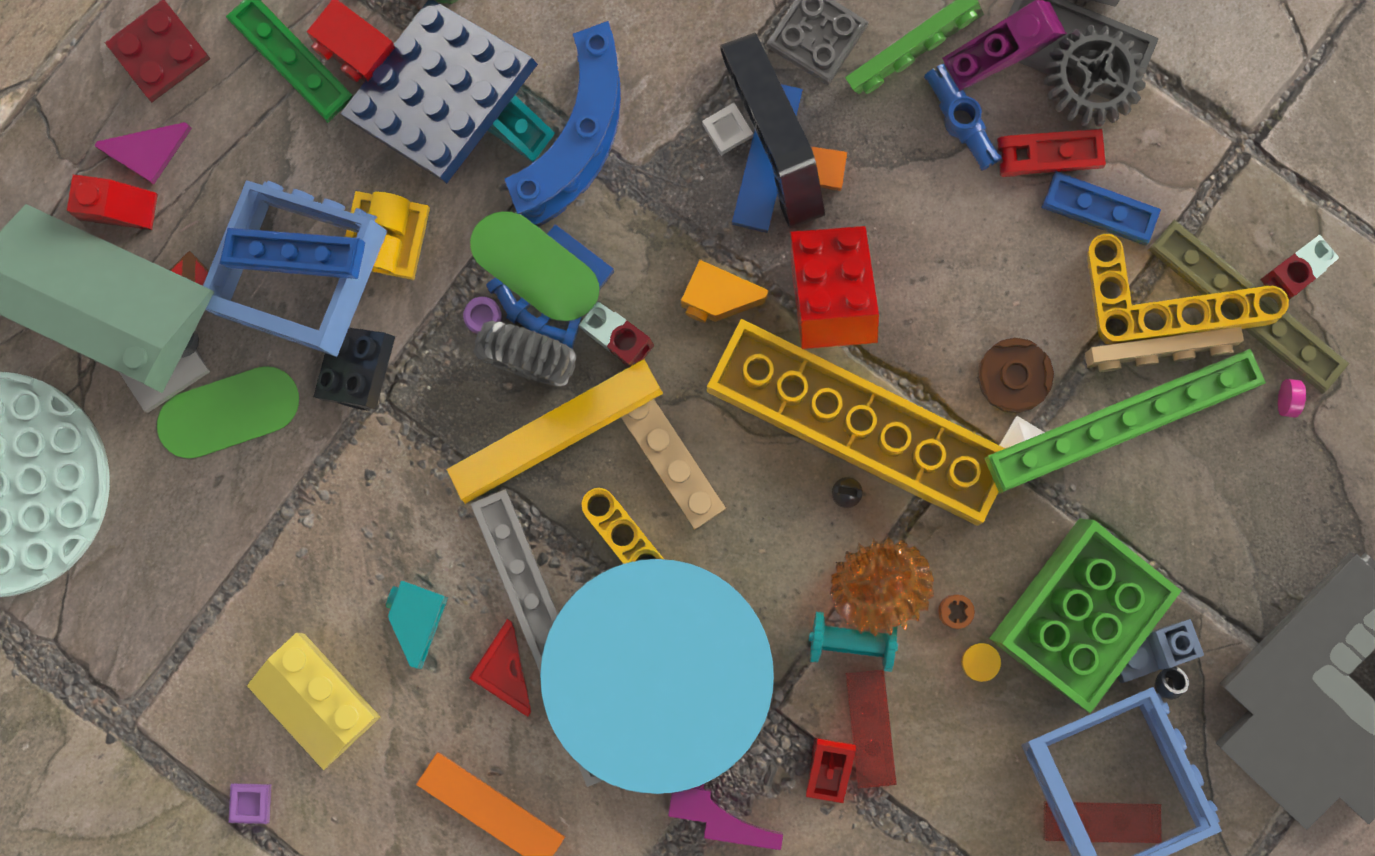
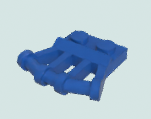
[486,224,614,349]

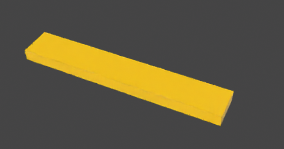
[447,359,663,504]

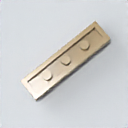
[1085,327,1244,372]
[620,399,726,530]

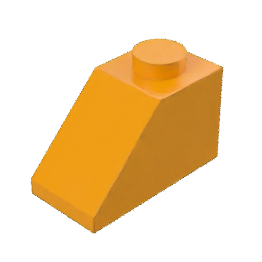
[681,260,769,323]

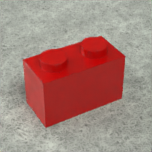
[306,0,395,83]

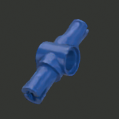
[924,64,1002,171]

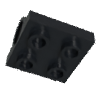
[313,327,395,411]

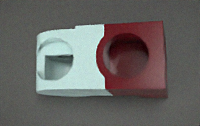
[1260,235,1339,300]
[579,302,654,368]

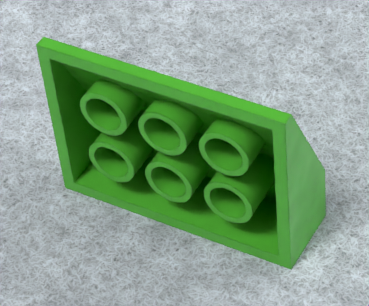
[989,518,1181,714]

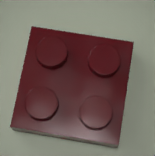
[104,0,211,103]

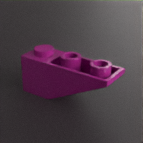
[942,0,1067,91]

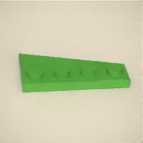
[845,0,984,94]

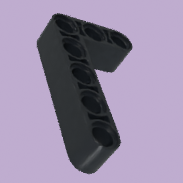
[720,32,825,228]

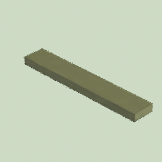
[1148,219,1350,394]

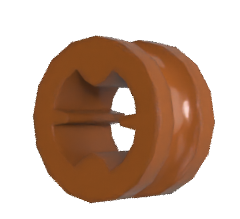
[938,595,975,629]

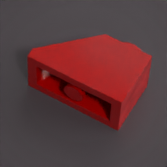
[66,174,158,230]

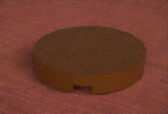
[977,337,1054,413]

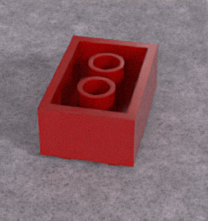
[790,226,879,349]

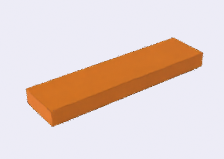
[416,752,566,856]

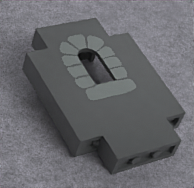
[1216,552,1375,830]

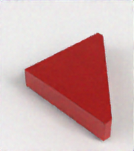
[469,619,532,717]

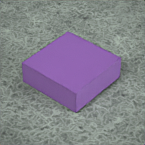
[228,783,271,824]

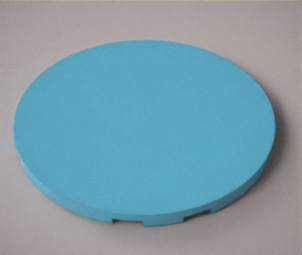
[540,559,774,794]

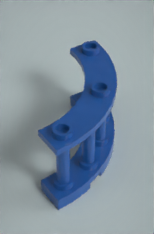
[504,21,621,227]

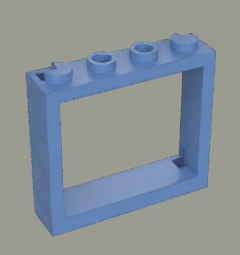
[203,180,387,357]
[1021,687,1222,856]

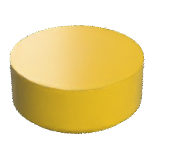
[961,643,1001,682]

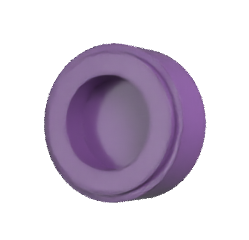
[463,297,502,335]

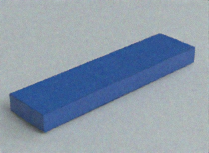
[732,84,803,233]
[220,228,366,279]

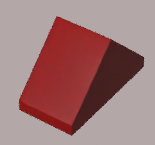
[806,738,856,803]

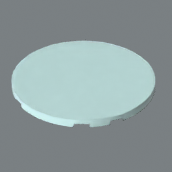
[0,372,110,597]

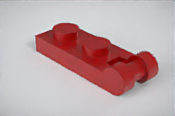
[997,129,1106,177]

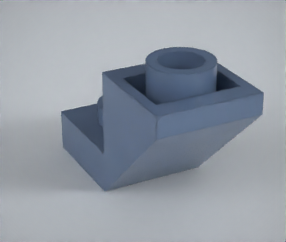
[1118,619,1204,683]

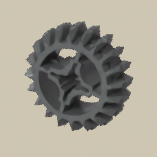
[1044,25,1146,127]
[473,321,576,386]

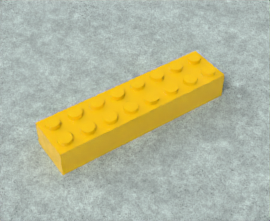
[707,319,1005,526]

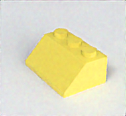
[247,633,381,770]

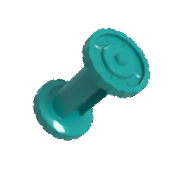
[809,611,898,672]

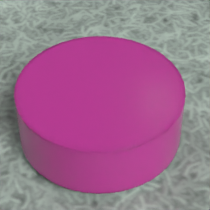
[1277,379,1306,418]

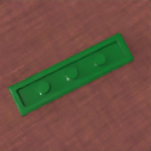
[226,0,353,123]

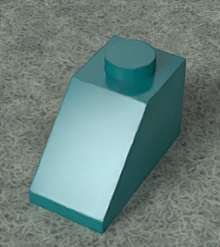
[488,95,555,162]
[386,580,448,669]

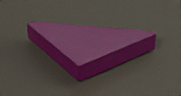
[94,122,192,184]

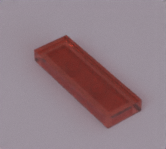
[845,669,897,789]
[1043,801,1162,843]

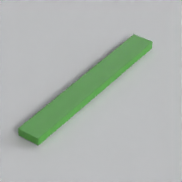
[984,349,1266,494]

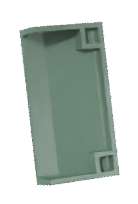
[0,204,214,393]

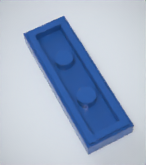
[1041,171,1161,246]

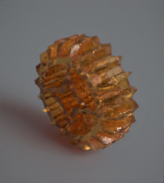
[830,536,934,637]

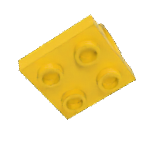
[345,191,430,280]

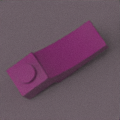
[668,784,783,850]

